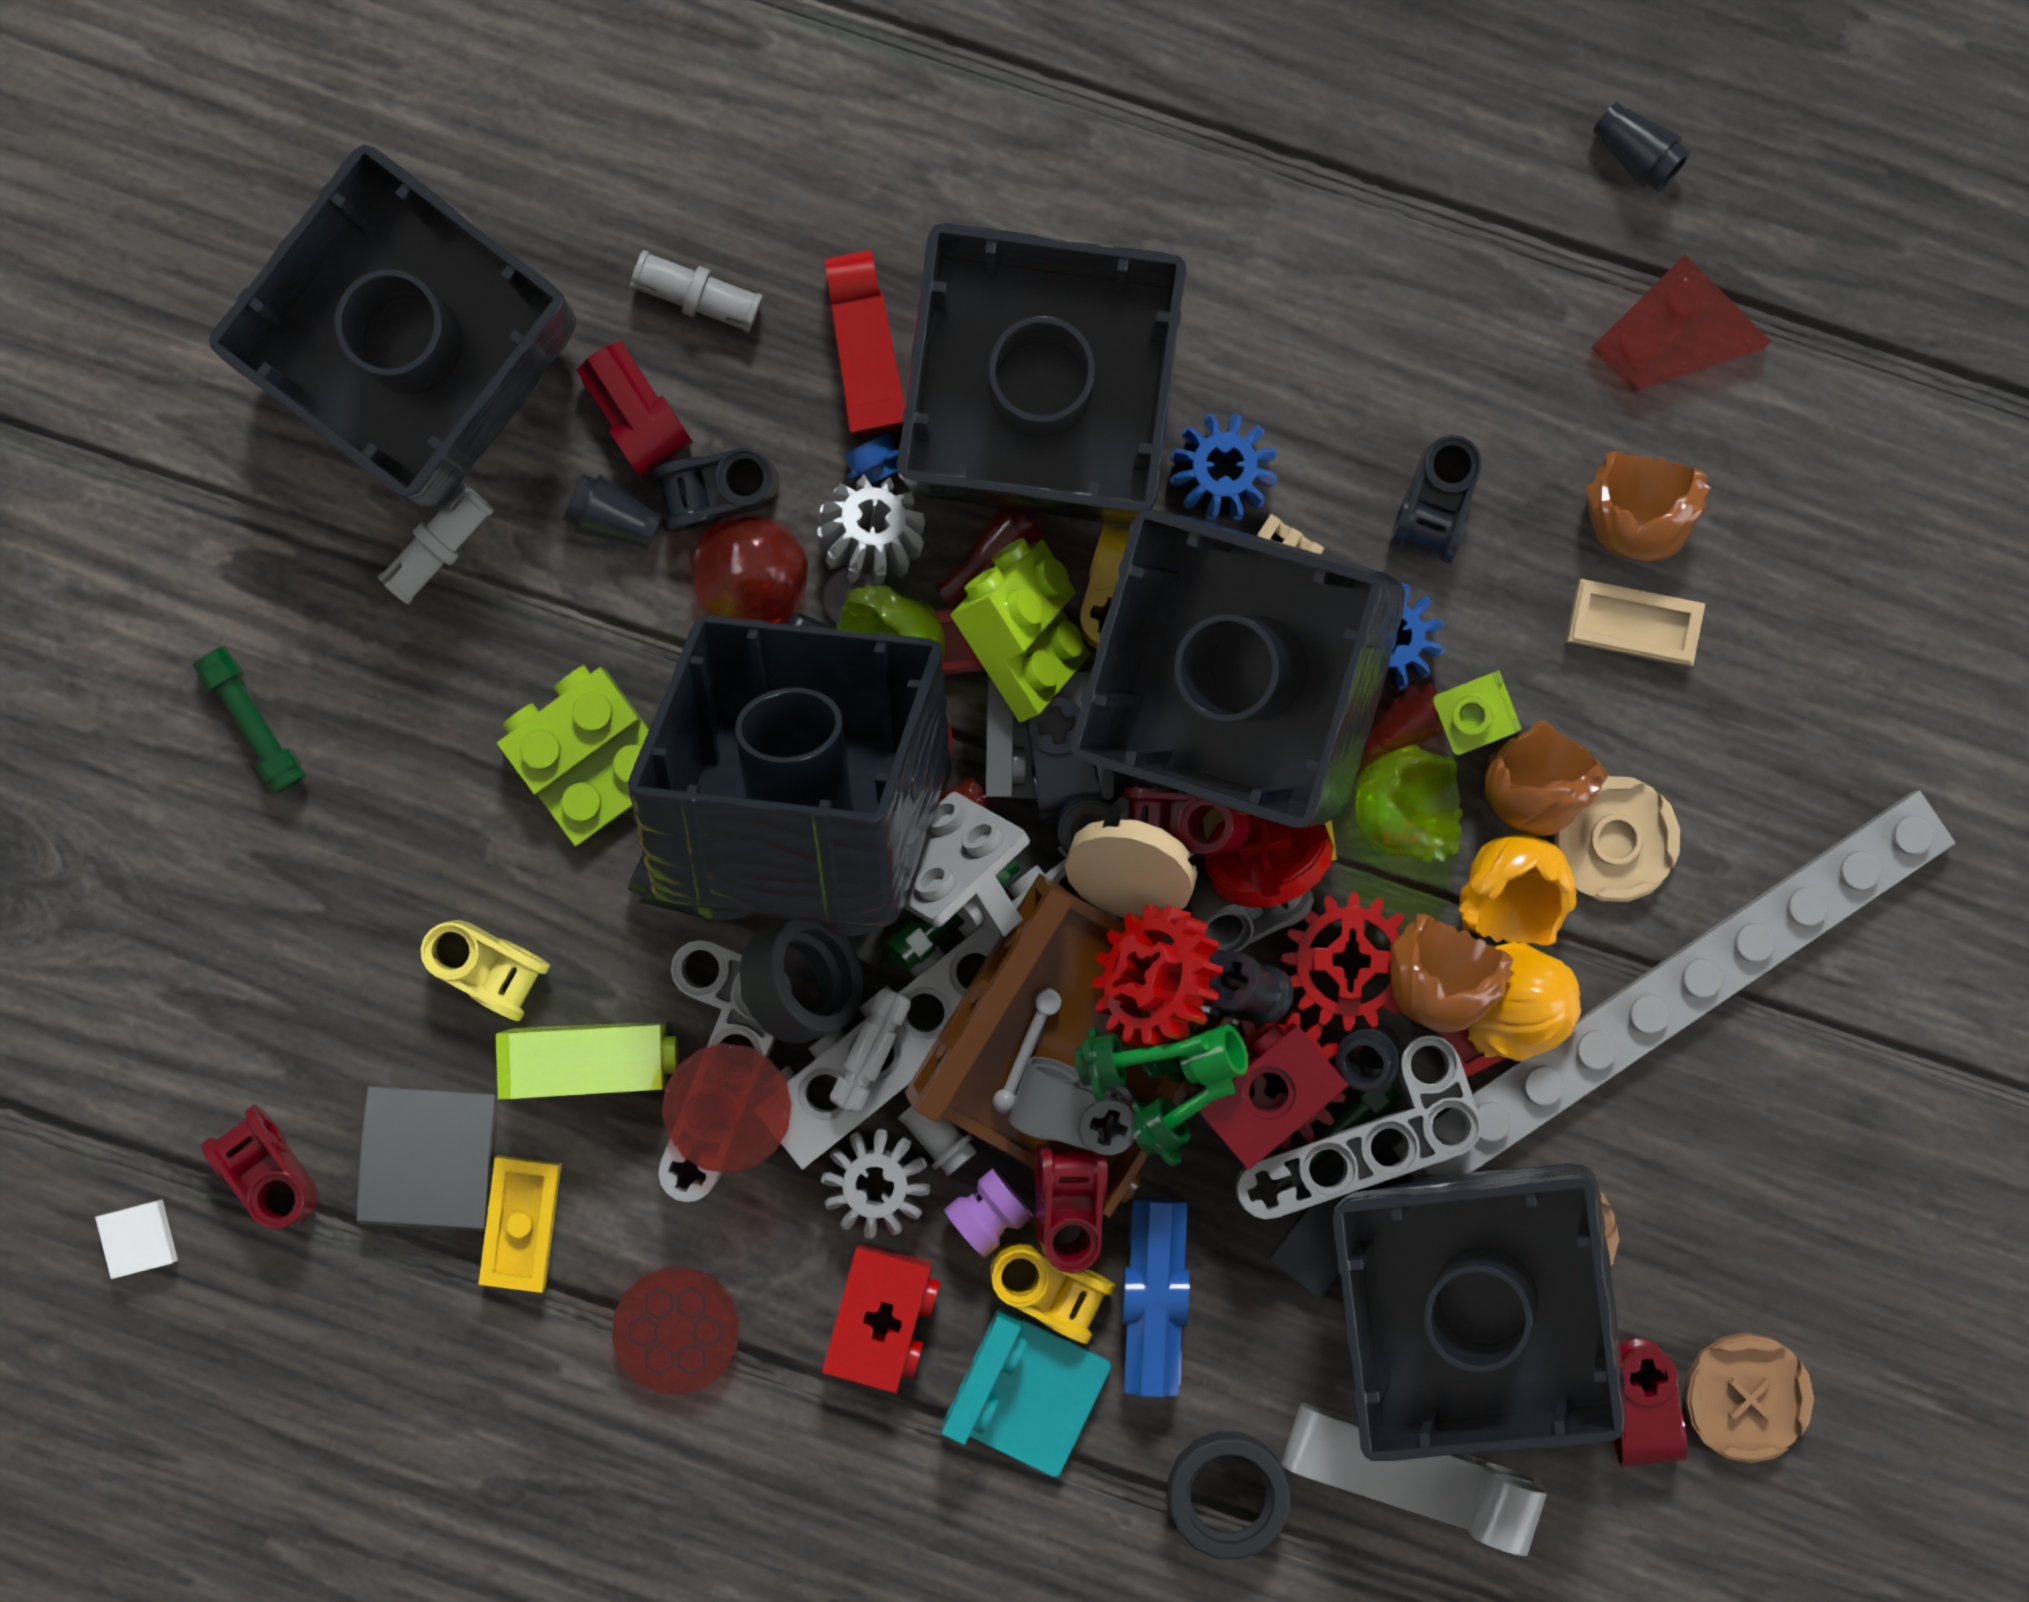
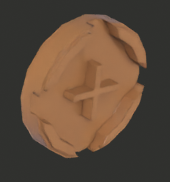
[1682,1332,1814,1463]

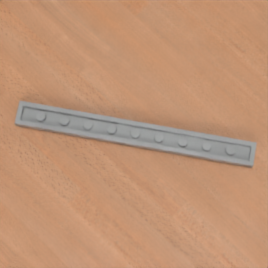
[1390,790,1956,1179]

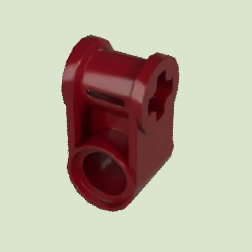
[1123,787,1250,855]
[201,1104,318,1229]
[1034,1144,1108,1273]
[1614,1337,1687,1467]

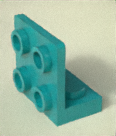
[941,1306,1111,1477]

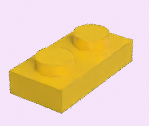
[478,1155,562,1293]

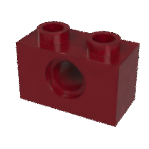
[1197,1022,1349,1170]

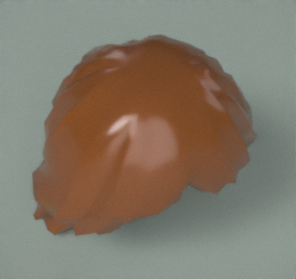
[1586,451,1711,562]
[1483,720,1609,837]
[1391,913,1514,1033]

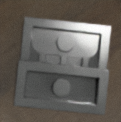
[357,1087,498,1232]

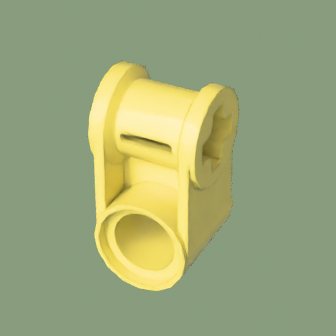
[421,920,550,1022]

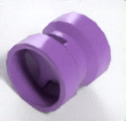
[944,1168,1033,1258]

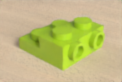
[950,538,1090,723]
[497,665,649,847]

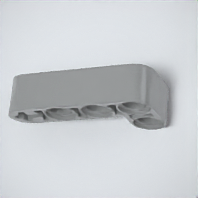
[658,939,793,1202]
[1235,1035,1482,1219]
[1281,1403,1547,1556]

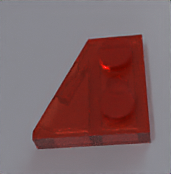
[1591,255,1771,392]

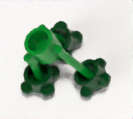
[1074,1015,1248,1166]

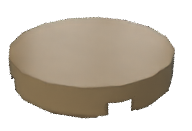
[1551,776,1680,902]
[1065,819,1197,918]

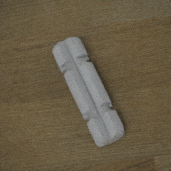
[830,988,911,1113]

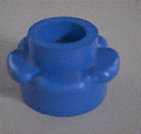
[844,433,899,484]

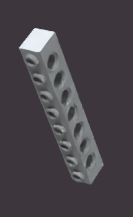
[754,785,1194,1170]

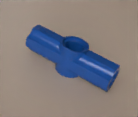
[1122,1198,1189,1397]

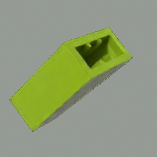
[496,1022,679,1099]

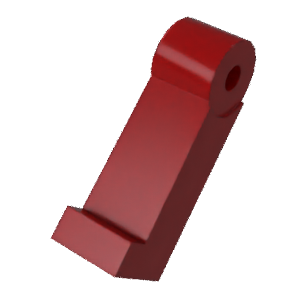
[824,250,905,440]

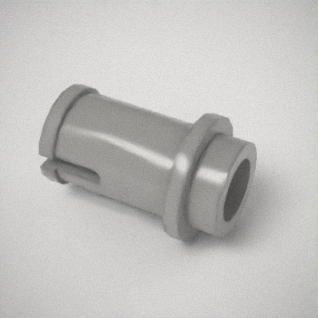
[898,1106,977,1176]

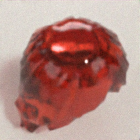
[689,516,808,623]

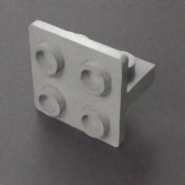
[904,792,1030,937]

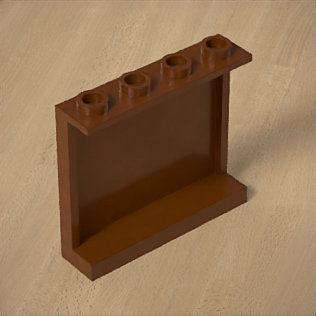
[904,873,1241,1218]

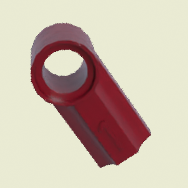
[575,340,693,477]

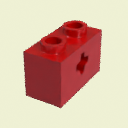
[822,1241,941,1393]

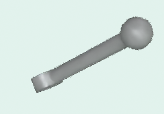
[992,987,1061,1114]

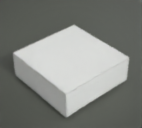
[95,1199,178,1279]

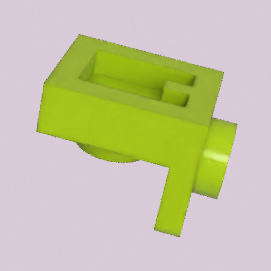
[1433,670,1522,755]

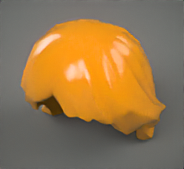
[1458,834,1577,946]
[1467,940,1581,1061]

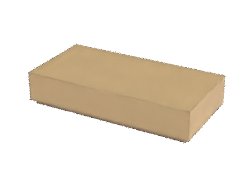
[1565,579,1705,667]

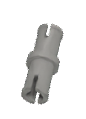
[629,250,763,334]
[378,483,494,604]

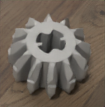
[816,474,925,587]
[821,1128,930,1239]

